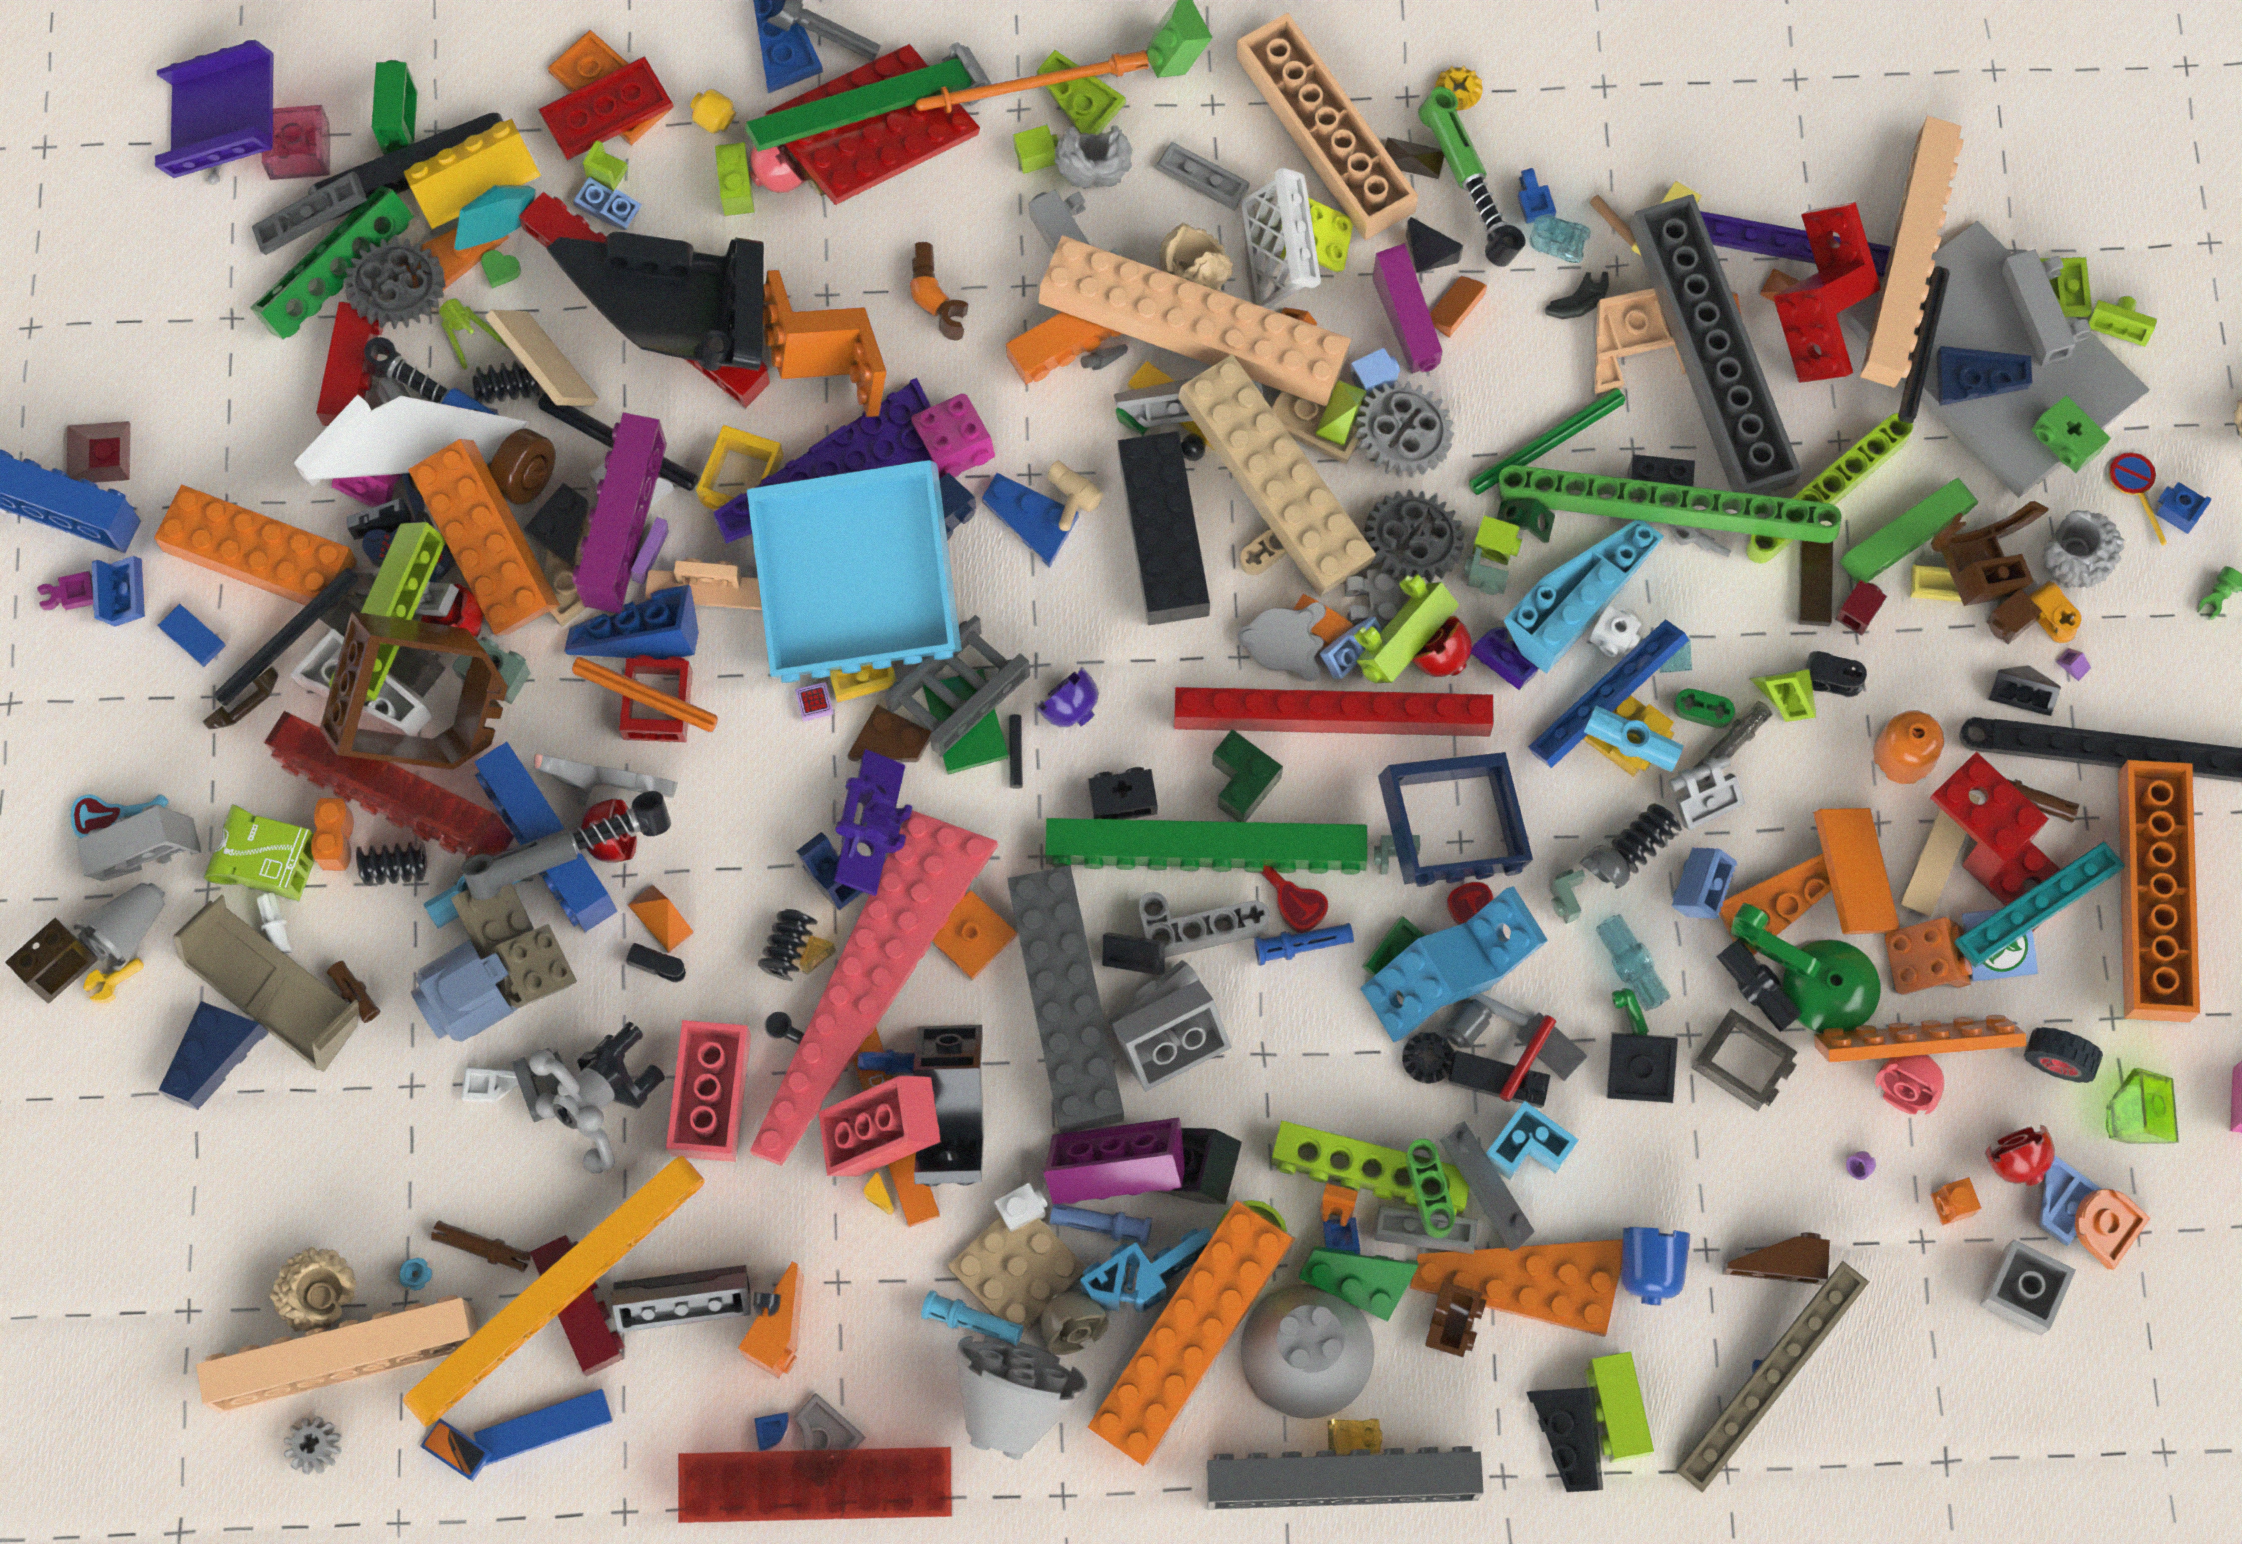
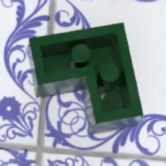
[1212,729,1283,822]

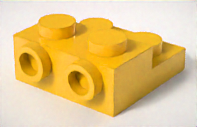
[1583,695,1675,777]

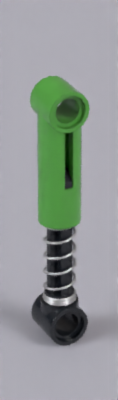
[1418,87,1526,267]

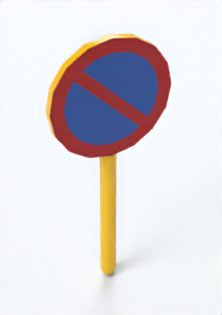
[2109,452,2167,545]

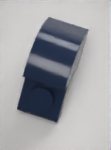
[796,832,863,910]

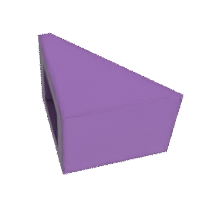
[2056,648,2091,681]

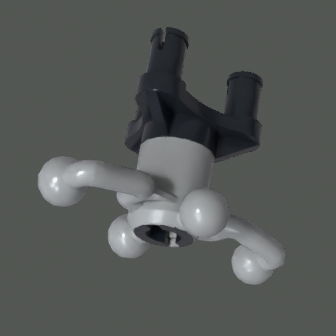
[529,1022,665,1174]

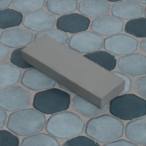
[1157,142,1250,210]
[1375,1206,1478,1254]

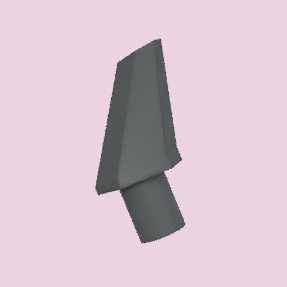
[1080,344,1128,370]

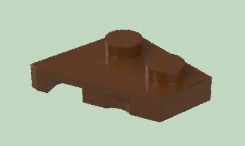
[847,705,931,762]

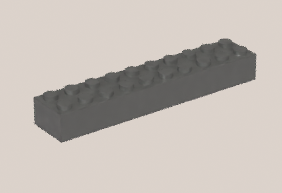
[1630,194,1802,495]

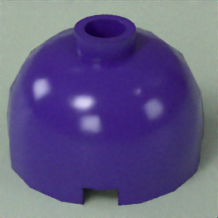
[1035,667,1099,727]

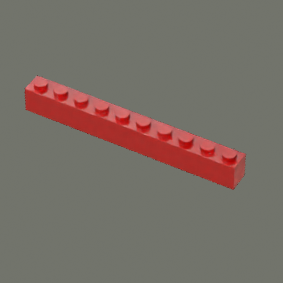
[519,191,770,409]
[1174,687,1494,737]

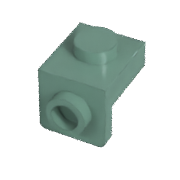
[1464,547,1509,595]
[1374,832,1420,875]
[1550,869,1585,924]

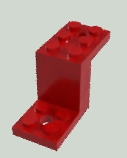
[1773,202,1881,383]
[1930,751,2061,932]

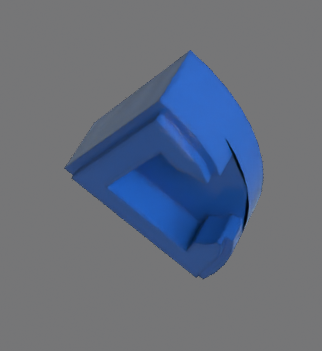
[754,1412,789,1453]

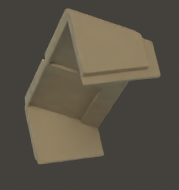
[174,894,359,1072]

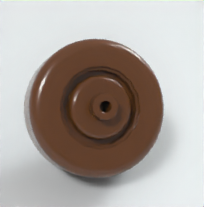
[489,428,556,505]

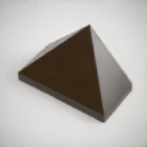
[1385,137,1445,179]

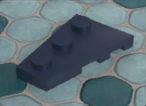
[1937,346,2033,406]

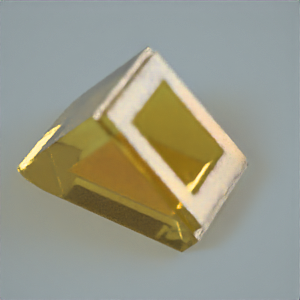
[799,935,836,975]

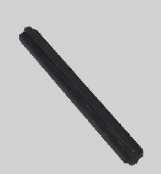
[1898,266,1950,424]
[538,393,699,491]
[214,568,359,706]

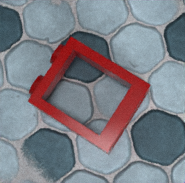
[619,655,693,743]

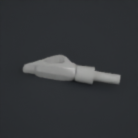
[1668,524,1731,557]

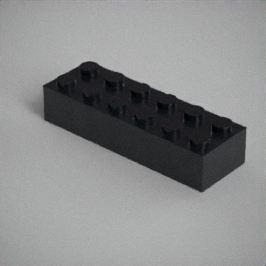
[1118,431,1210,626]

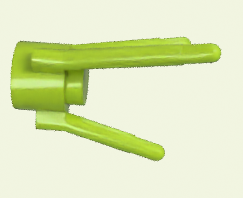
[439,298,509,370]

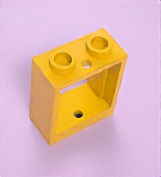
[696,425,784,510]

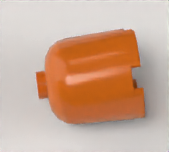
[1873,710,1944,784]

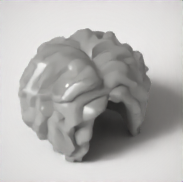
[1054,125,1133,189]
[2042,510,2125,588]

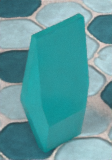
[454,185,536,251]

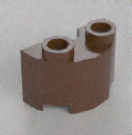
[1425,1281,1486,1358]

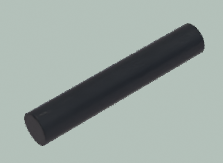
[1009,714,1023,789]

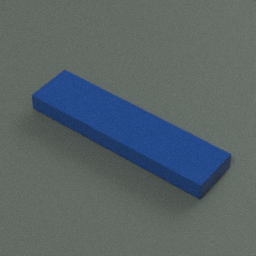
[474,1389,613,1466]

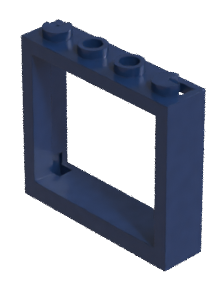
[1378,752,1533,887]

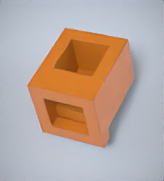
[1930,1177,1982,1226]

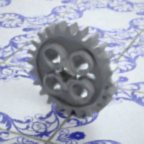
[1354,381,1454,478]

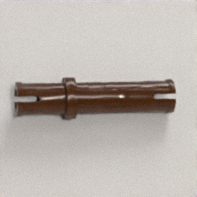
[2007,779,2079,823]
[431,1220,531,1273]

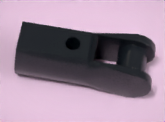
[626,943,686,983]

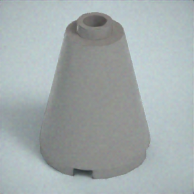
[73,883,165,971]

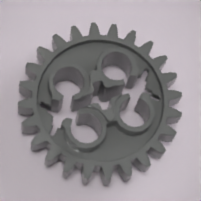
[344,237,446,329]
[1363,489,1465,583]

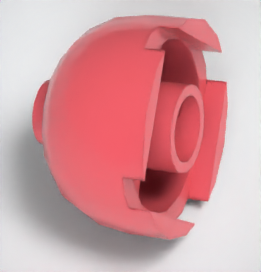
[749,144,806,193]
[1875,1054,1945,1115]

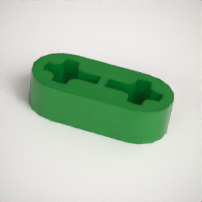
[1674,688,1735,728]

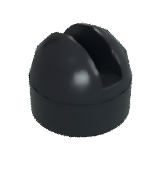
[1181,434,1206,461]
[753,1292,781,1317]

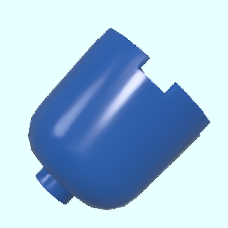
[1621,1227,1690,1306]

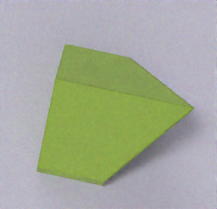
[1749,669,1816,722]

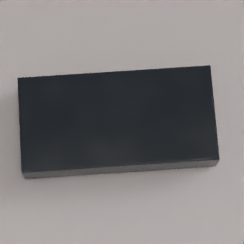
[1102,932,1165,975]

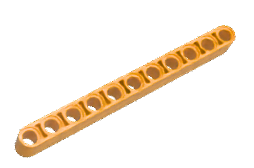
[403,1155,705,1427]

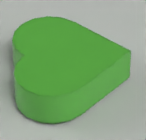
[481,250,521,289]

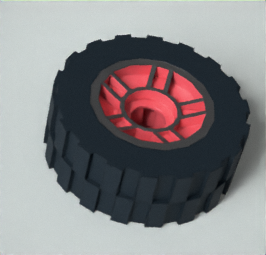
[2024,1027,2103,1083]

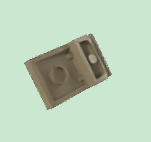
[451,883,577,1009]

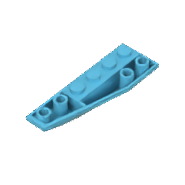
[1504,520,1664,674]

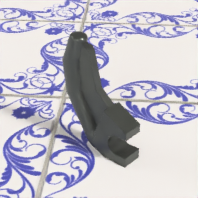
[1545,272,1609,319]

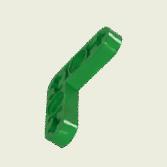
[1730,903,1822,980]

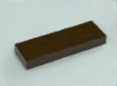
[1798,540,1833,627]

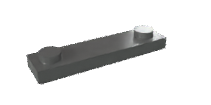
[252,171,367,255]
[1440,1121,1535,1251]

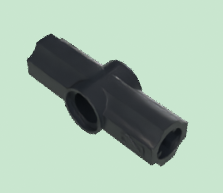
[1716,938,1802,1032]

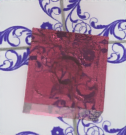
[262,105,330,180]

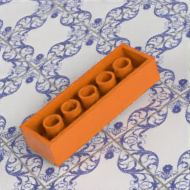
[408,439,560,635]
[154,484,358,615]

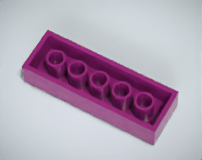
[572,412,667,614]

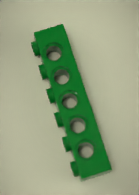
[250,185,415,340]

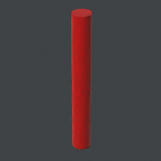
[1499,1015,1556,1102]

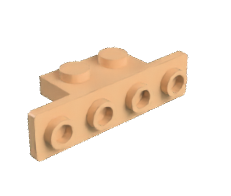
[645,558,762,610]

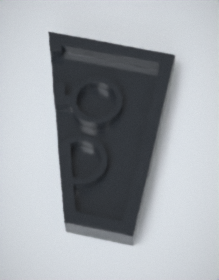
[1526,1387,1603,1492]

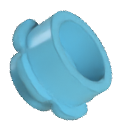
[399,1258,432,1291]

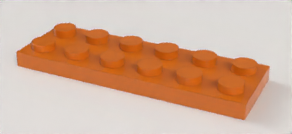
[1814,1015,2026,1062]

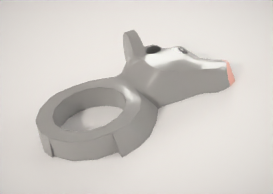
[534,754,678,806]

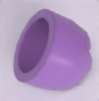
[1846,1151,1876,1180]

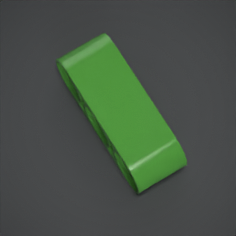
[1406,1139,1455,1238]

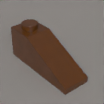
[1723,1232,1830,1285]

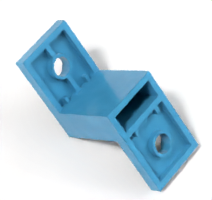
[1360,886,1548,1042]

